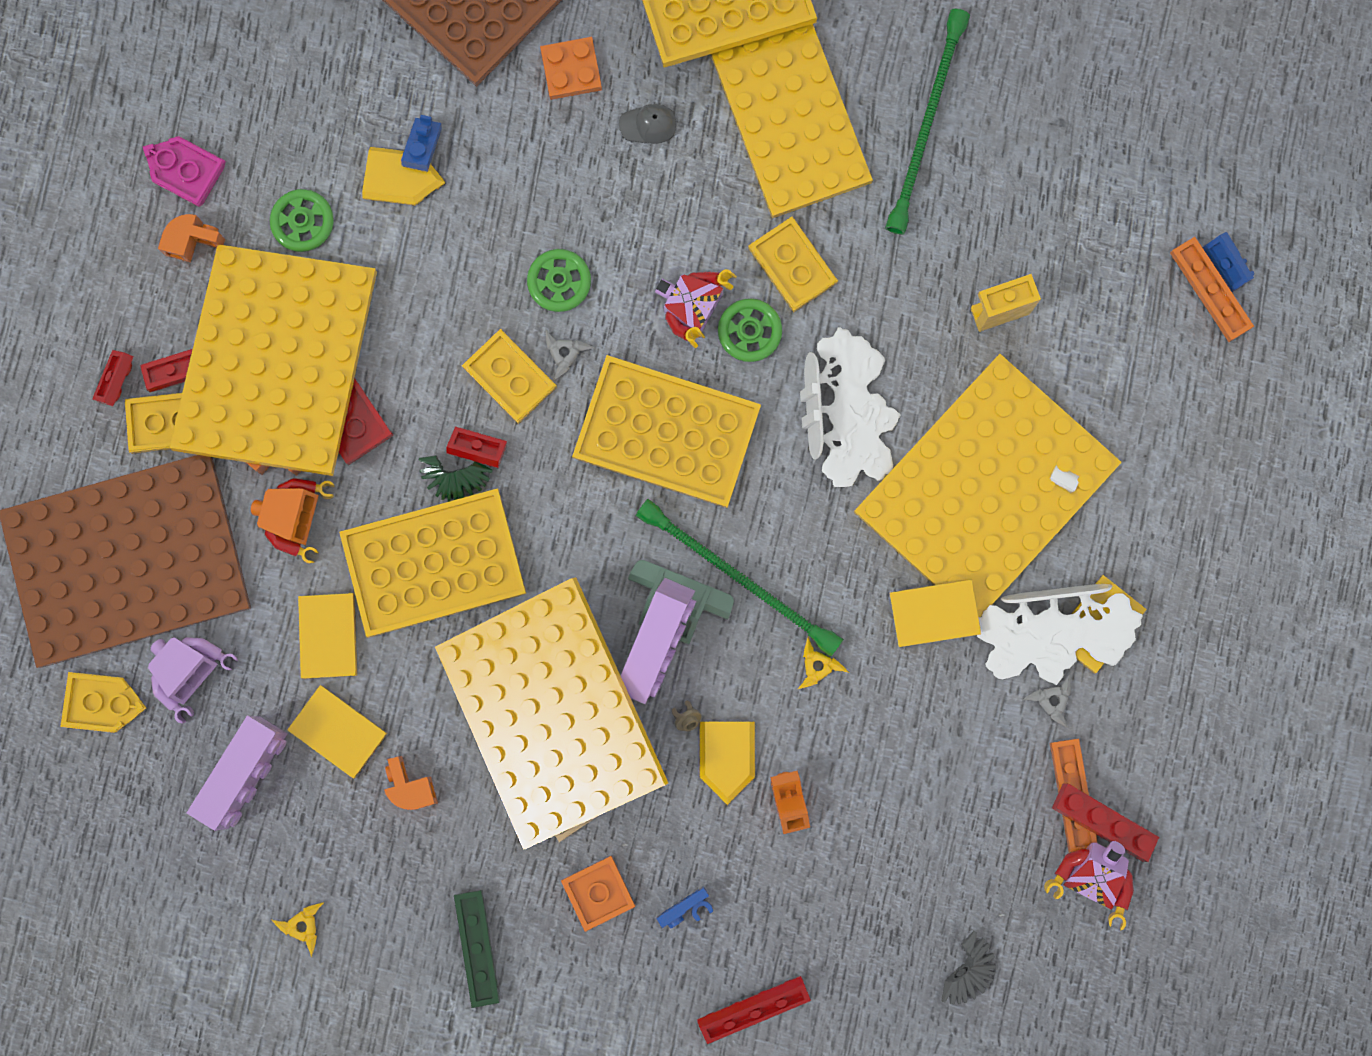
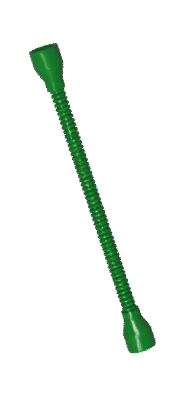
[885,8,970,235]
[635,499,844,657]

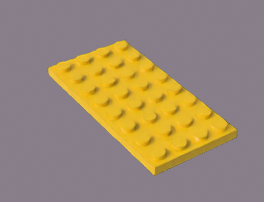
[710,24,873,219]

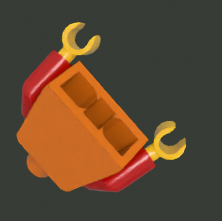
[251,478,335,563]

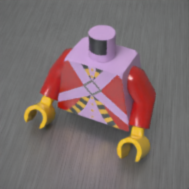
[655,269,737,348]
[1044,841,1134,931]

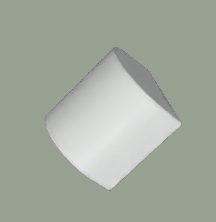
[1050,465,1079,493]

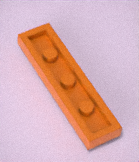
[1170,237,1254,342]
[1050,738,1097,853]

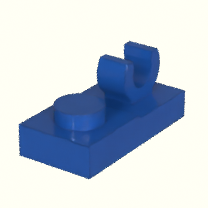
[401,115,442,172]
[1202,232,1255,292]
[656,886,713,929]

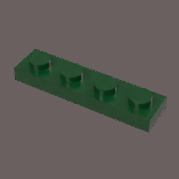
[454,890,500,1008]

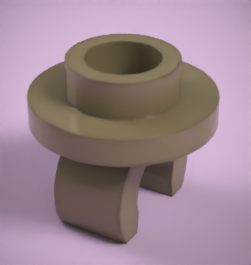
[672,701,702,731]

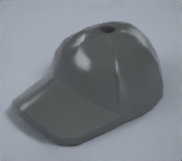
[619,104,676,144]

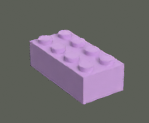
[621,578,697,704]
[187,715,288,831]

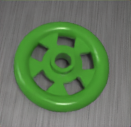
[270,189,334,252]
[527,249,591,312]
[718,299,782,362]

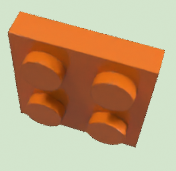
[540,37,602,100]
[561,855,636,932]

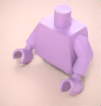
[148,637,238,723]

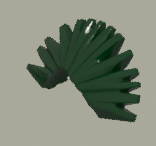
[418,455,493,502]

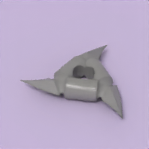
[545,328,594,381]
[1022,674,1071,729]

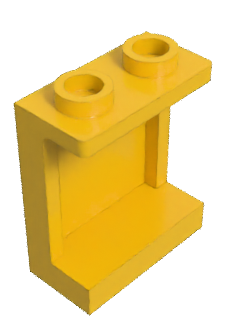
[971,274,1041,332]

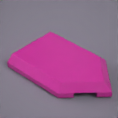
[143,136,226,207]

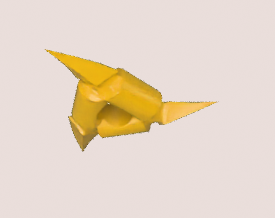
[798,636,849,689]
[271,902,325,957]

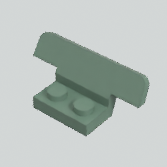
[628,560,734,644]

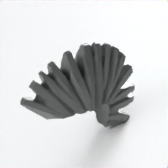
[942,931,996,1004]

